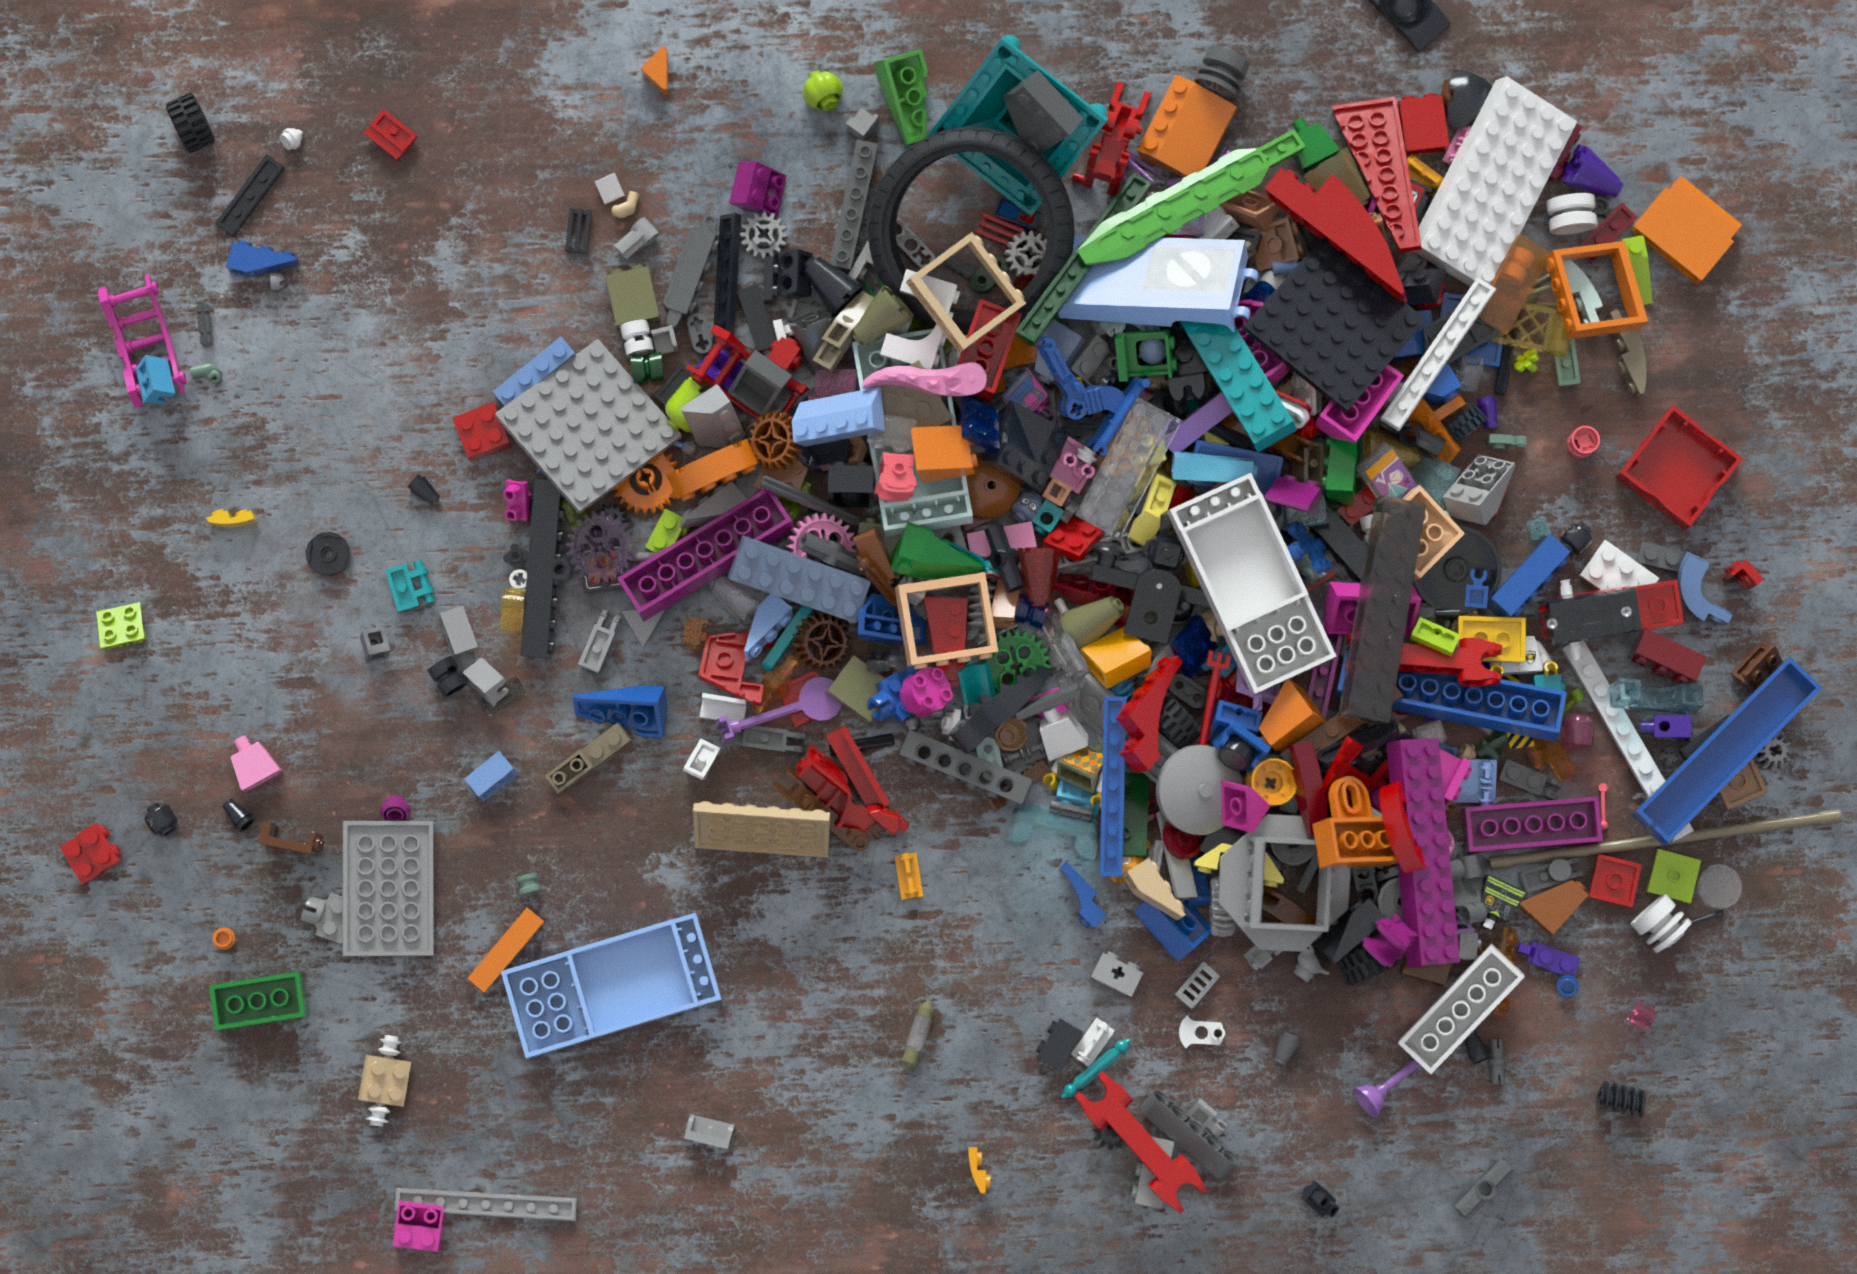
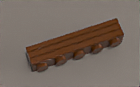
[987,760,1051,813]

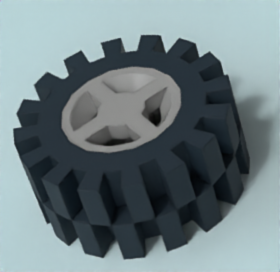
[1446,405,1488,443]

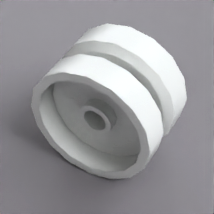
[1546,193,1598,235]

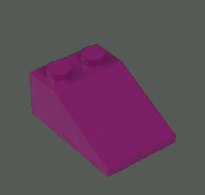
[1264,474,1323,515]

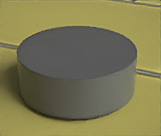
[1548,859,1571,882]

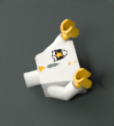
[1489,636,1558,678]

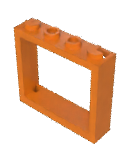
[1545,241,1648,339]

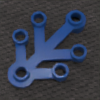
[1286,521,1332,574]

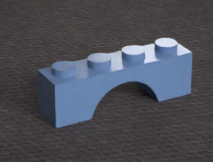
[492,337,576,407]

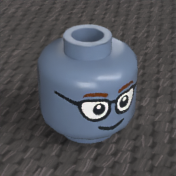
[1012,491,1043,524]

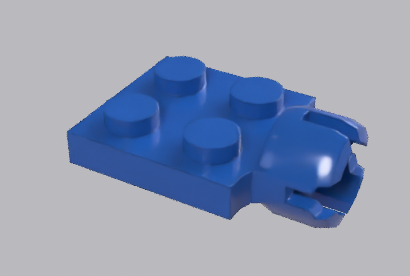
[867,666,918,722]

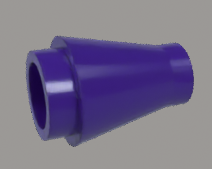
[1475,396,1498,429]

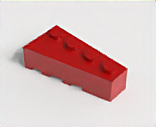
[923,596,968,690]

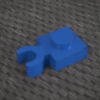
[1464,569,1489,609]

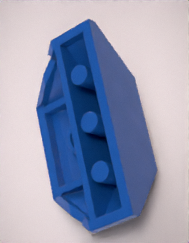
[858,593,927,645]

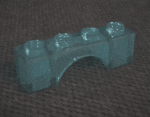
[1609,678,1704,715]

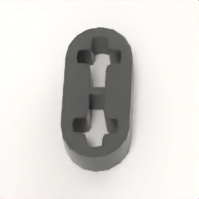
[687,313,713,356]

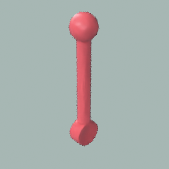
[1598,783,1608,830]

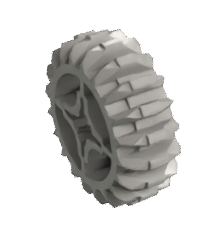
[1209,877,1235,937]

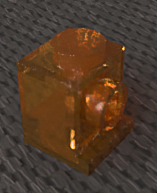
[682,617,709,651]

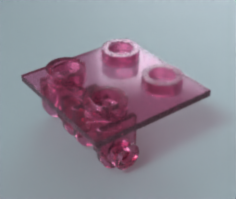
[808,369,857,401]

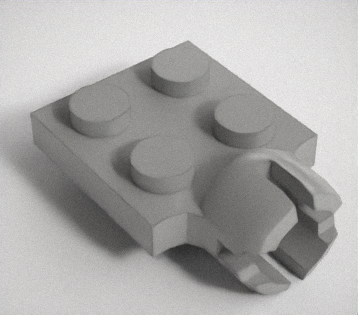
[301,892,342,944]

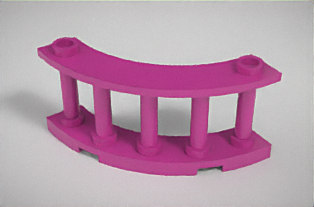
[98,274,187,408]

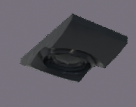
[1368,0,1451,53]

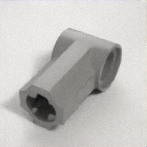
[614,217,660,260]

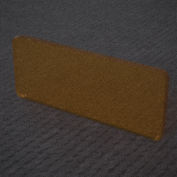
[1477,234,1550,334]

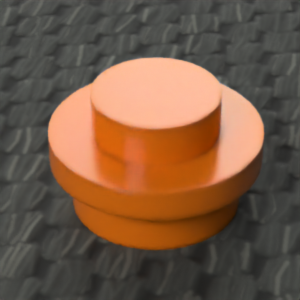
[213,927,236,950]

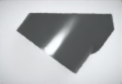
[1450,853,1489,925]

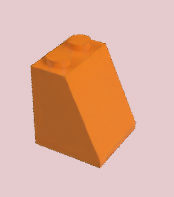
[911,425,978,483]
[1259,679,1326,752]

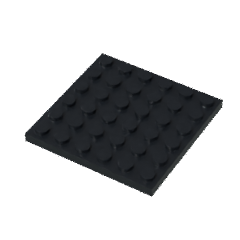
[1242,238,1426,414]

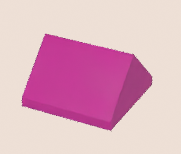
[1221,780,1270,832]

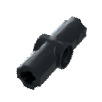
[1378,420,1446,458]
[984,524,1025,593]

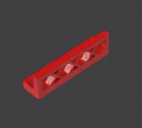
[826,725,890,807]

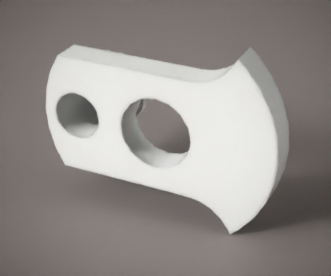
[1179,1015,1225,1049]

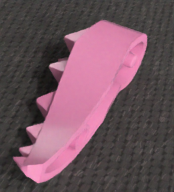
[862,362,987,397]

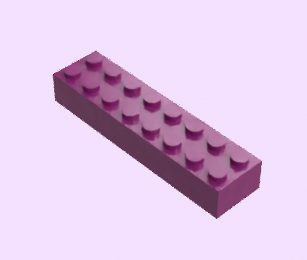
[617,489,794,622]

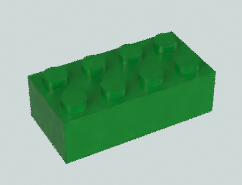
[209,972,309,1031]

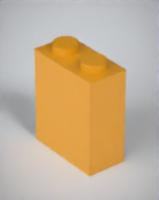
[1081,626,1152,689]

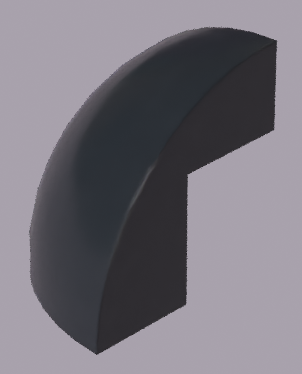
[1448,70,1493,129]

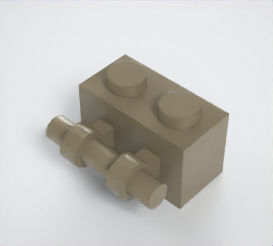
[1292,441,1330,491]

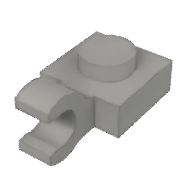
[1187,1098,1227,1137]

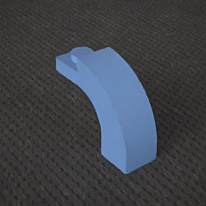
[1678,551,1733,623]

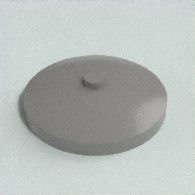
[1156,745,1242,835]

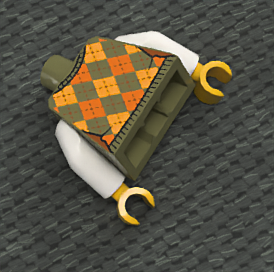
[1043,744,1103,810]

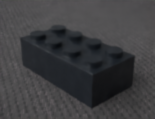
[828,462,874,508]

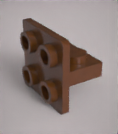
[1731,642,1783,694]

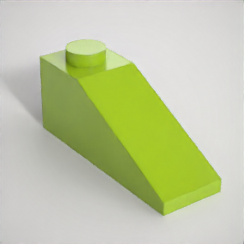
[1621,235,1653,305]

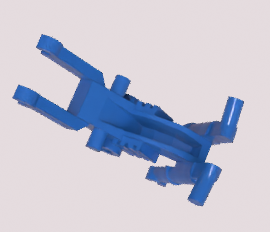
[1035,335,1150,456]

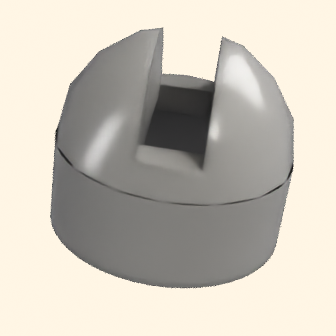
[269,273,285,290]

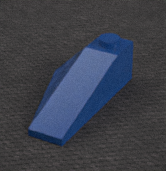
[572,685,668,738]

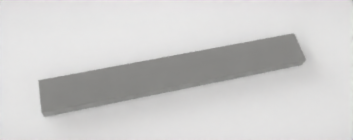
[395,1188,578,1221]

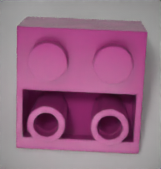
[392,1200,444,1252]

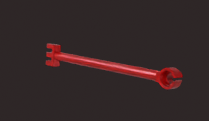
[1198,650,1231,745]

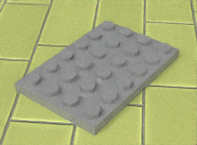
[342,821,434,956]

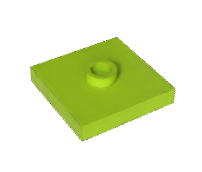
[1646,849,1701,904]

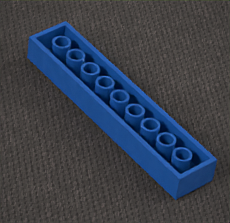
[1336,649,1567,742]

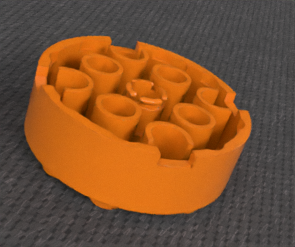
[667,439,758,502]

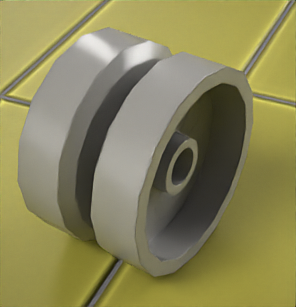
[1374,878,1403,922]

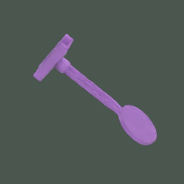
[715,677,842,745]

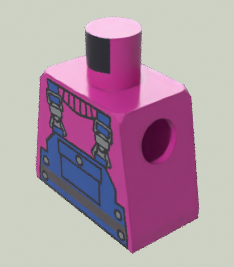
[1001,368,1053,419]

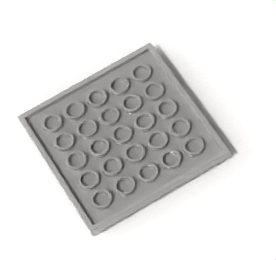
[495,339,682,514]

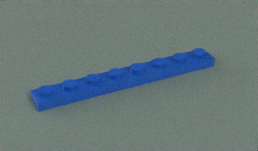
[1100,696,1126,877]

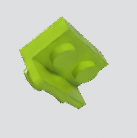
[645,509,690,553]

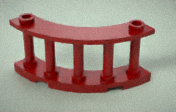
[686,325,810,433]

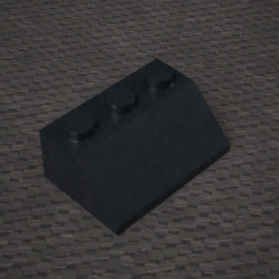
[1398,269,1446,305]

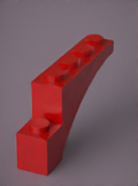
[1116,656,1183,773]

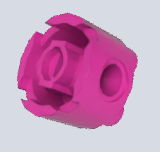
[899,667,953,717]

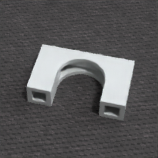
[880,269,960,369]

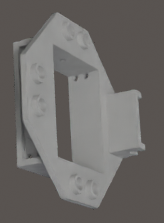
[1218,814,1351,952]

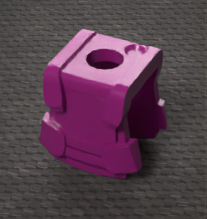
[1362,914,1419,967]

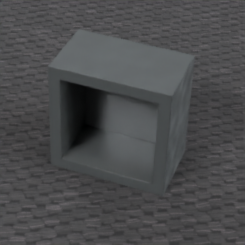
[727,350,792,416]

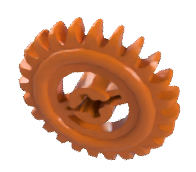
[612,450,679,516]

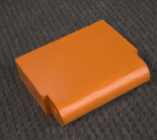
[1629,176,1742,285]

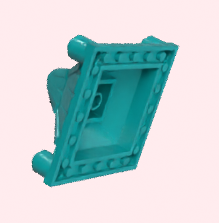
[927,35,1108,216]

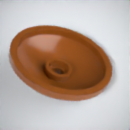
[966,452,1020,518]

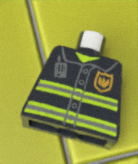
[1480,874,1527,931]

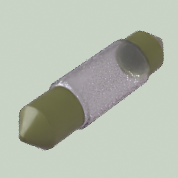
[902,1000,934,1069]

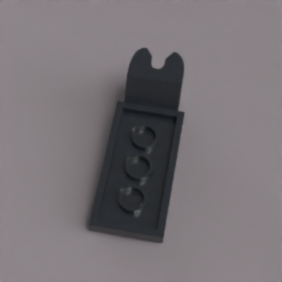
[1160,321,1209,415]

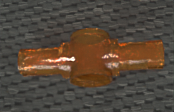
[751,654,801,714]

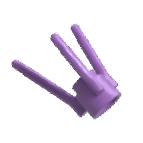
[1115,151,1162,184]

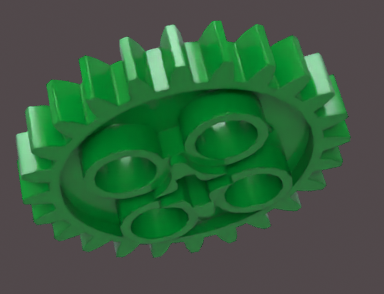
[984,629,1052,694]

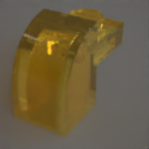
[500,587,526,632]

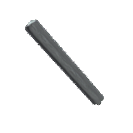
[759,476,861,527]

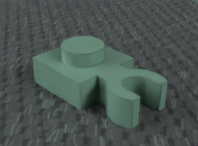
[1486,434,1526,451]

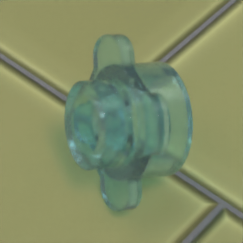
[1526,516,1551,541]

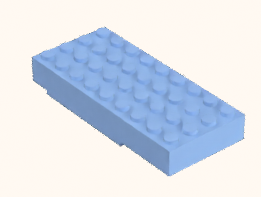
[501,913,722,1059]

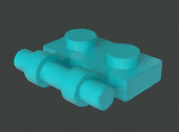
[385,560,435,613]

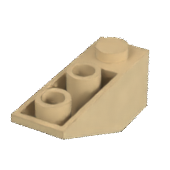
[1122,858,1185,920]

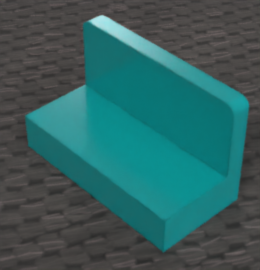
[958,662,996,705]

